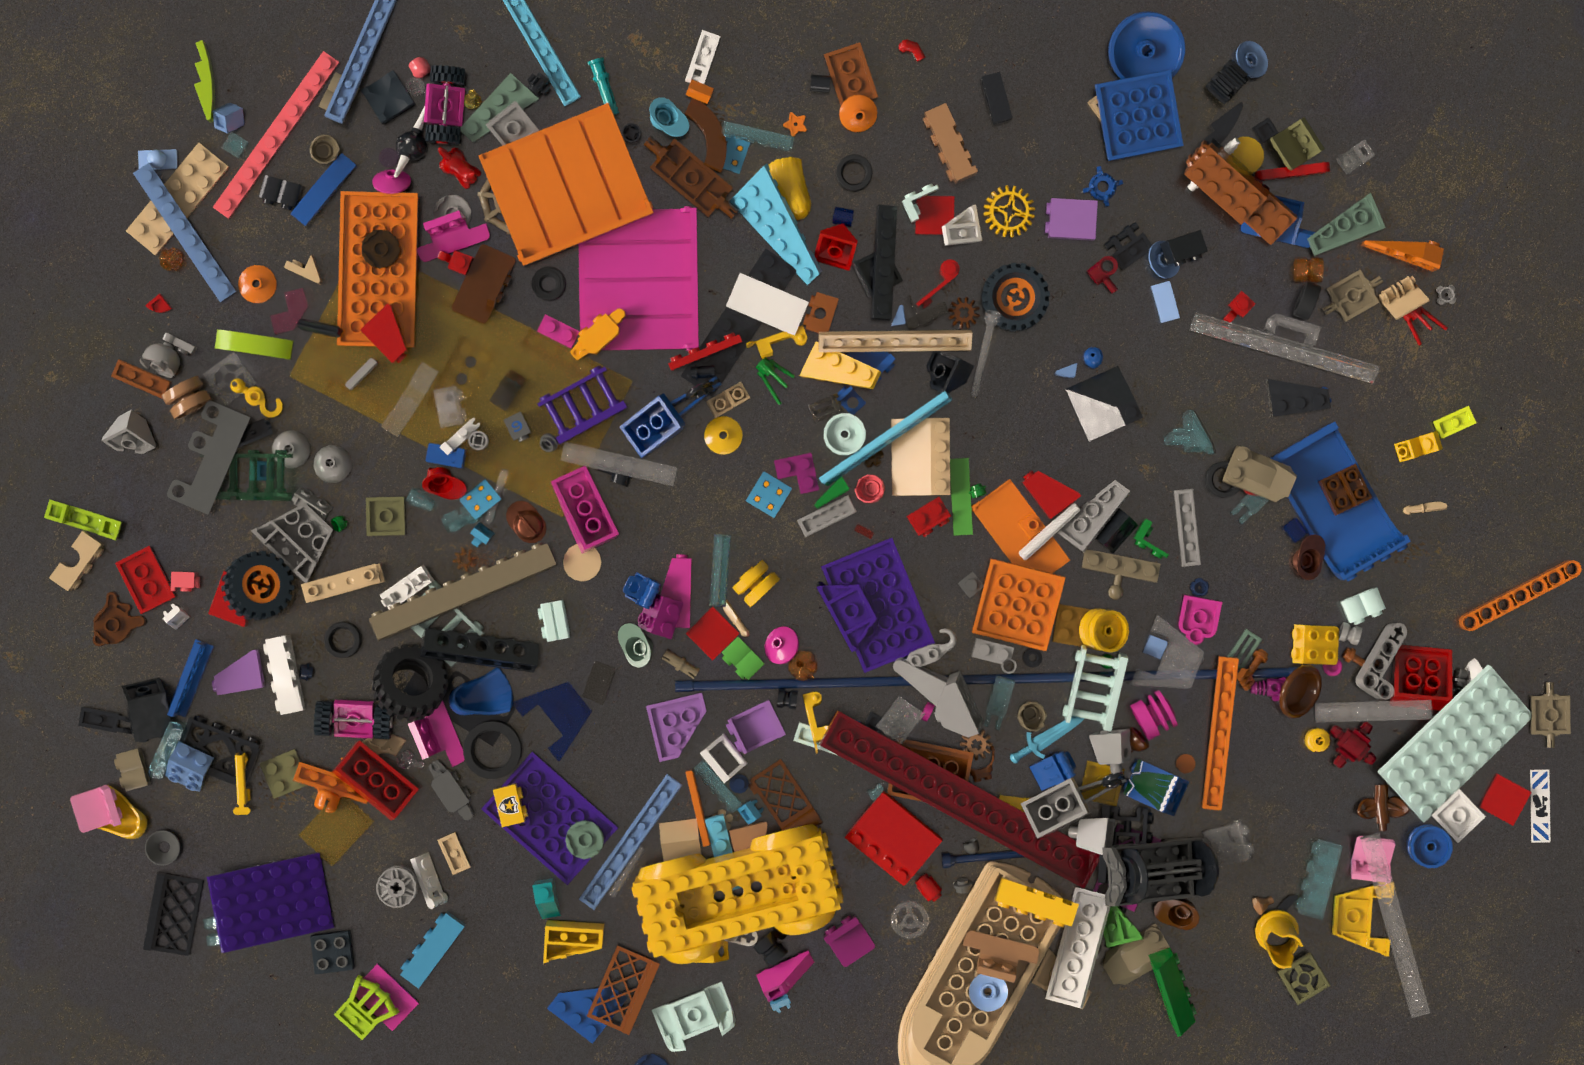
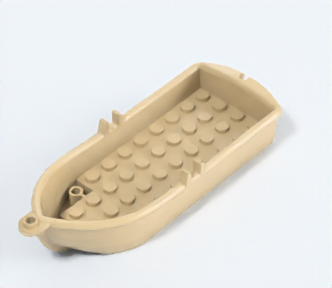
[898,861,1063,1065]

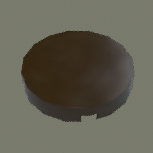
[361,230,400,269]

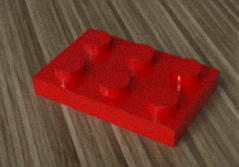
[115,546,176,614]

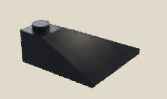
[1065,366,1143,442]

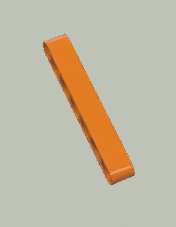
[1459,560,1582,631]

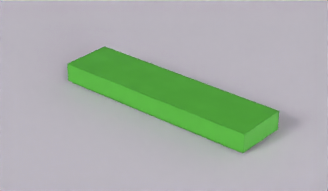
[950,458,973,536]

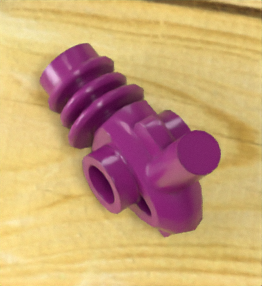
[1250,677,1286,701]

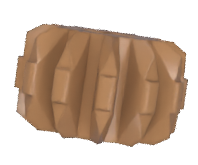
[960,729,993,761]

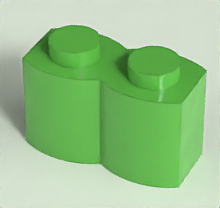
[722,636,765,680]

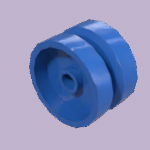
[1406,824,1453,868]

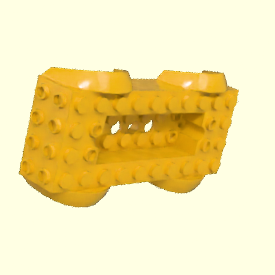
[632,824,844,964]

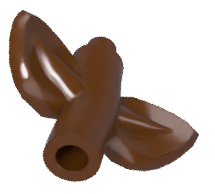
[1357,784,1410,831]

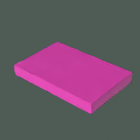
[356,963,419,1031]

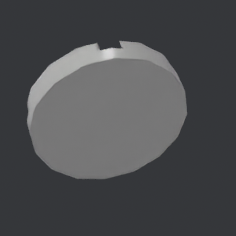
[433,195,472,225]

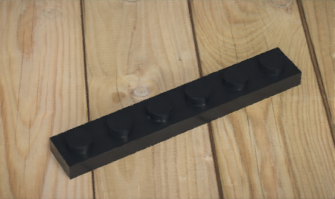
[871,204,897,321]

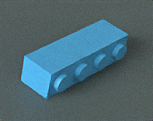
[400,911,466,989]

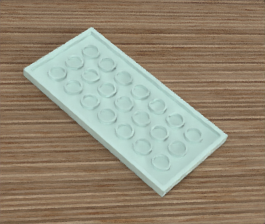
[1377,665,1531,822]

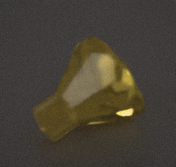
[464,89,482,109]

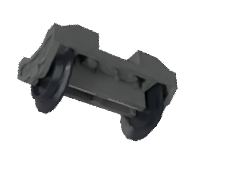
[1102,837,1219,906]

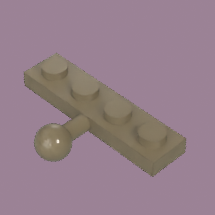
[1081,549,1161,600]

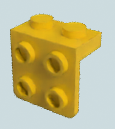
[1291,624,1339,665]

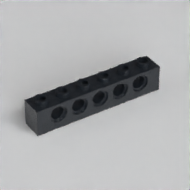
[420,627,539,673]

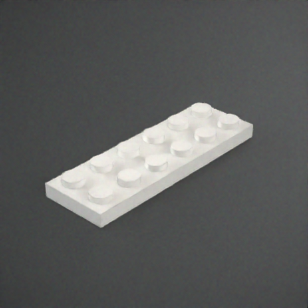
[1045,887,1110,1009]

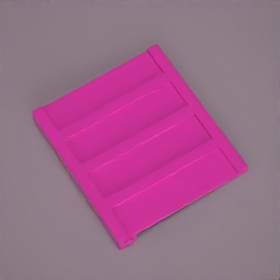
[579,206,699,351]

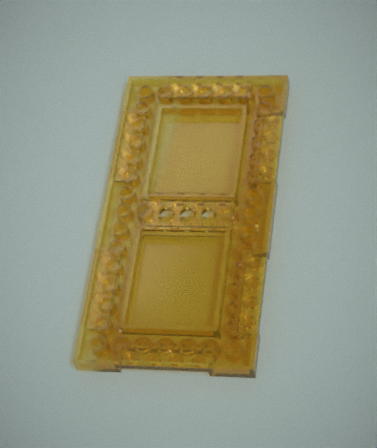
[289,270,633,517]

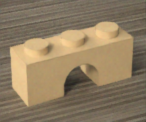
[49,531,104,591]

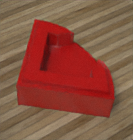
[145,294,173,313]

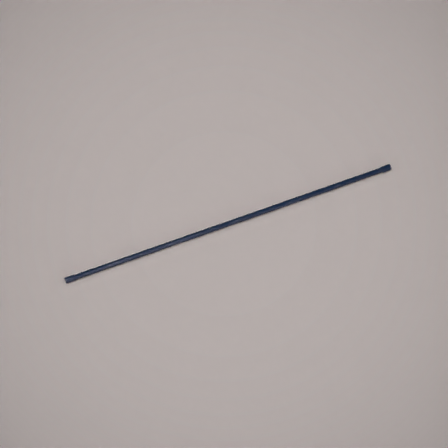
[675,666,1300,692]

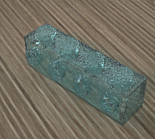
[1296,838,1343,920]

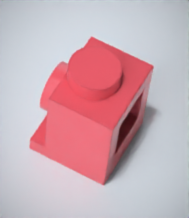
[171,571,200,591]

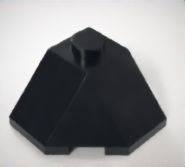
[926,351,974,393]

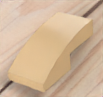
[706,382,750,418]

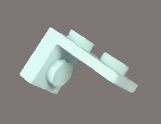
[902,184,939,223]

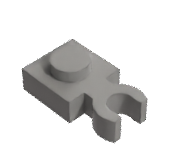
[163,333,197,356]

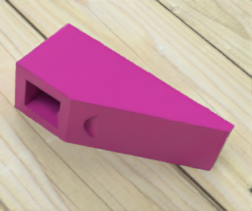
[756,951,814,1002]

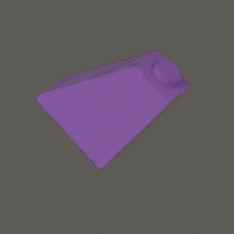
[212,649,265,695]

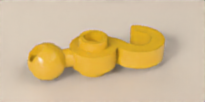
[230,378,283,418]

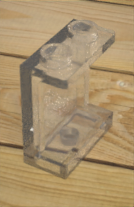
[1265,313,1321,347]

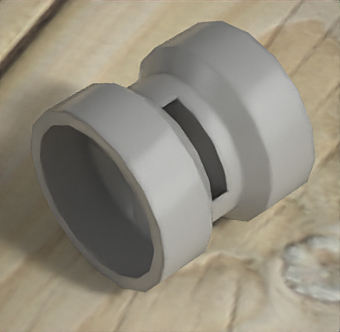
[468,431,489,450]
[1339,622,1362,645]

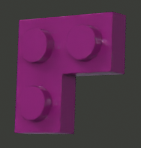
[774,453,819,494]

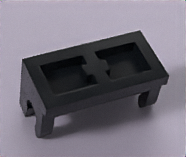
[237,417,276,449]

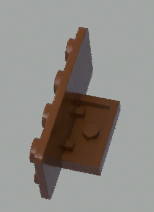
[452,244,515,324]

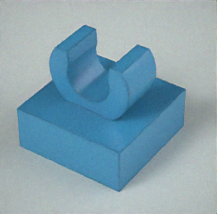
[470,522,495,547]
[737,800,764,825]
[770,993,791,1013]

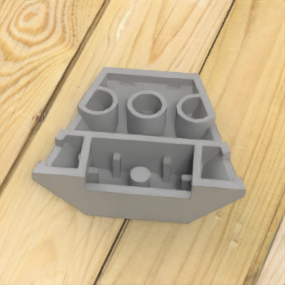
[251,503,333,583]

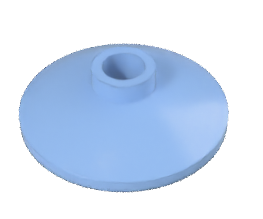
[969,974,1008,1012]

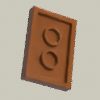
[824,42,878,106]

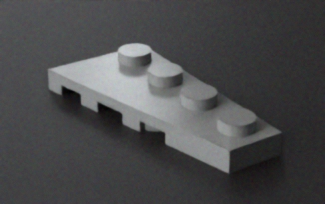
[1057,480,1131,553]

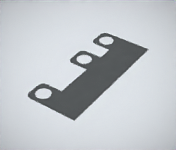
[167,401,250,515]

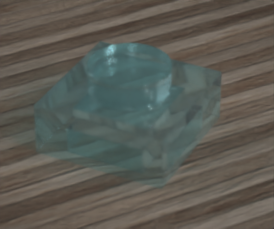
[221,132,249,159]

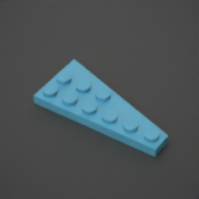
[730,164,822,285]

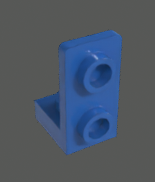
[426,443,467,468]

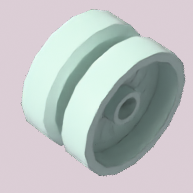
[824,413,866,456]

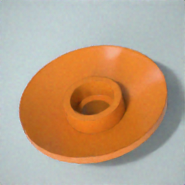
[839,95,877,132]
[238,265,277,303]

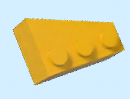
[543,920,604,963]

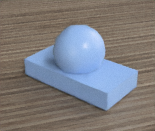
[138,149,178,170]

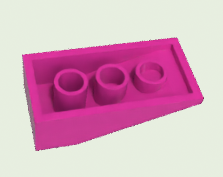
[551,465,619,554]

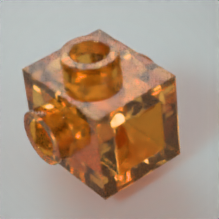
[789,651,817,681]

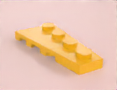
[799,342,881,389]

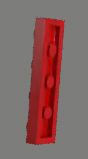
[668,332,742,370]

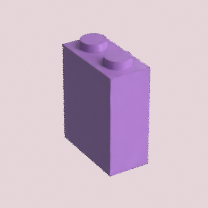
[1045,198,1098,241]

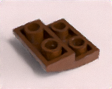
[1318,463,1372,516]

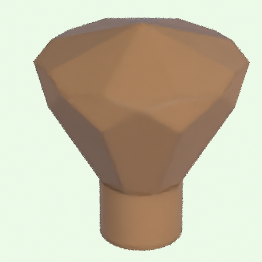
[1252,896,1274,915]

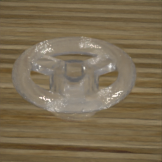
[891,901,929,939]

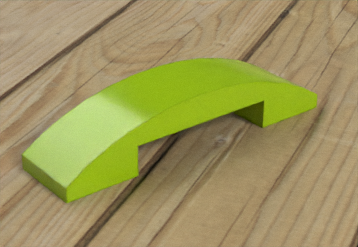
[215,329,294,360]
[44,499,122,540]

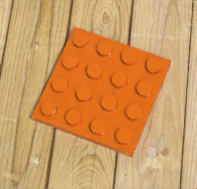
[972,558,1066,651]

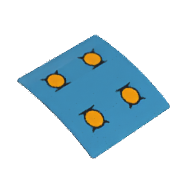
[723,133,750,174]
[746,472,792,518]
[459,479,501,520]

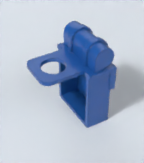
[623,572,661,609]
[1030,751,1076,791]

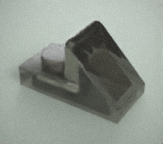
[489,369,527,411]

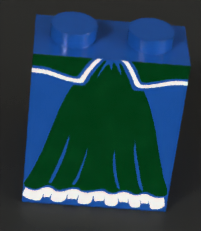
[1123,759,1190,816]

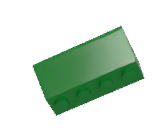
[1148,947,1197,1037]

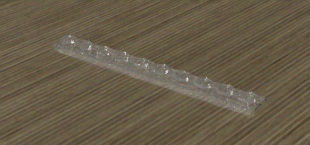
[1189,312,1380,384]
[1360,833,1430,1018]

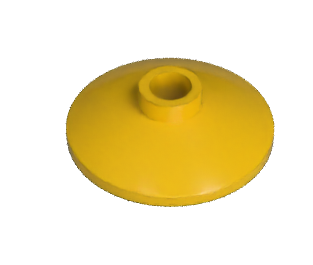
[704,416,743,455]

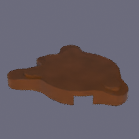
[93,592,146,646]

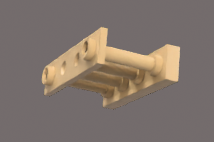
[301,563,386,603]

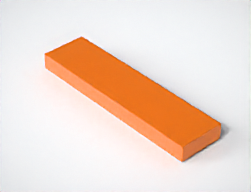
[685,769,711,847]

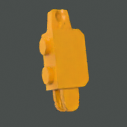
[570,308,625,361]

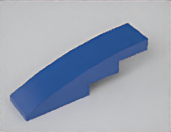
[291,153,356,226]

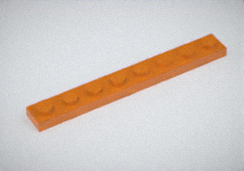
[1202,656,1239,811]

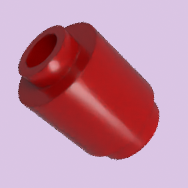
[915,873,943,902]

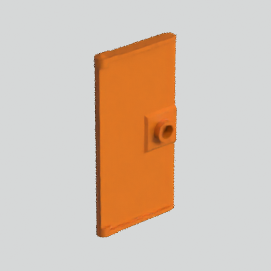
[971,479,1070,574]

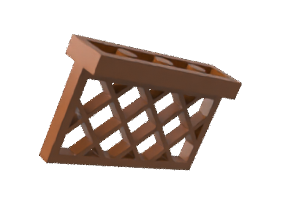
[587,945,660,1035]

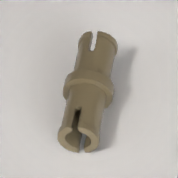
[661,648,700,679]

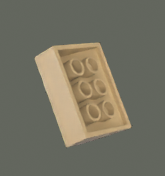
[891,418,950,496]

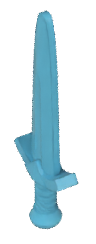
[1010,716,1085,764]

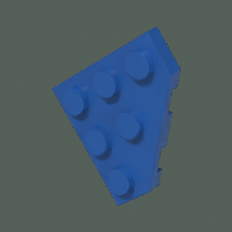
[547,986,628,1044]

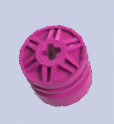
[1130,690,1178,741]

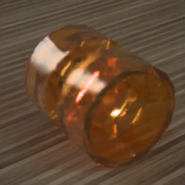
[1293,257,1324,283]

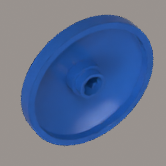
[1108,11,1185,79]

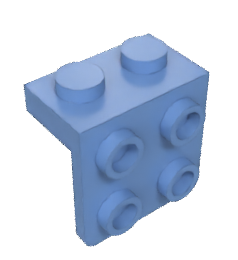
[165,741,214,792]

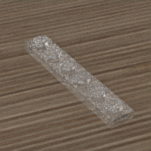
[560,442,677,486]
[1315,700,1433,723]

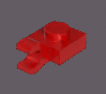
[1223,291,1256,324]

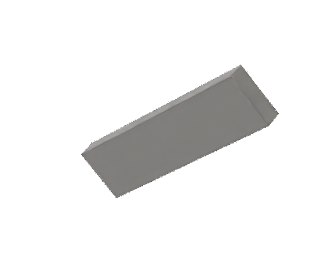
[1174,489,1201,567]

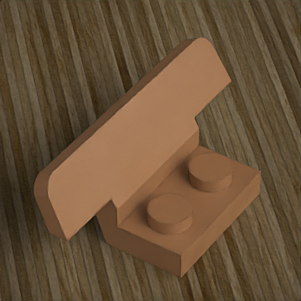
[963,931,1039,983]

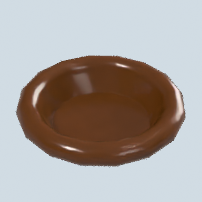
[1279,665,1322,718]

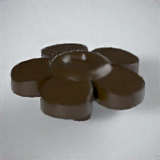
[865,450,884,468]

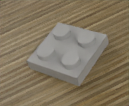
[485,101,539,146]

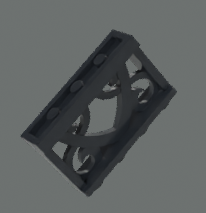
[180,715,263,787]

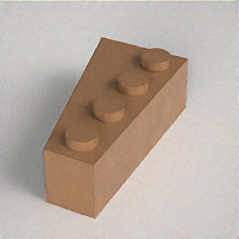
[923,103,978,184]

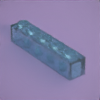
[148,721,183,780]
[694,760,743,813]

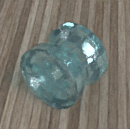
[867,783,885,802]

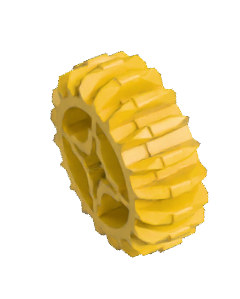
[983,185,1035,238]

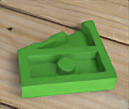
[1103,906,1144,948]

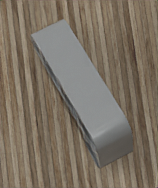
[1356,623,1407,699]

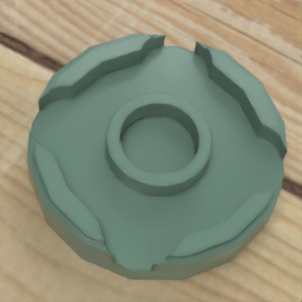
[565,820,604,859]

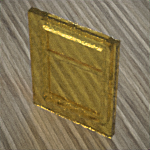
[299,797,374,866]

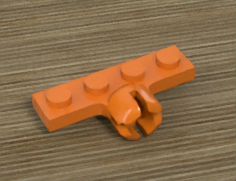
[293,762,368,813]

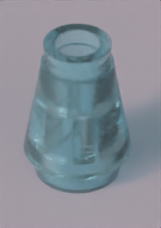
[406,487,435,511]

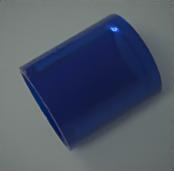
[832,206,854,227]
[1283,518,1308,543]

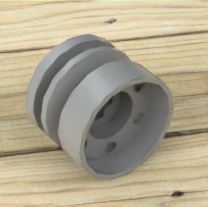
[376,865,420,908]

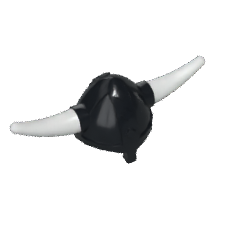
[394,106,427,177]

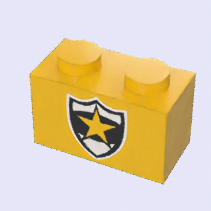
[493,783,528,827]

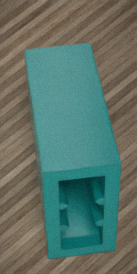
[532,878,561,919]

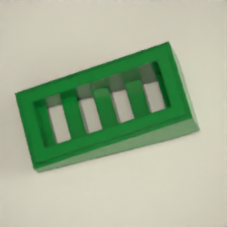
[814,477,849,509]

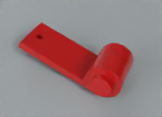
[915,259,960,308]

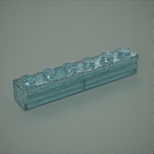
[721,121,795,151]
[709,534,731,607]

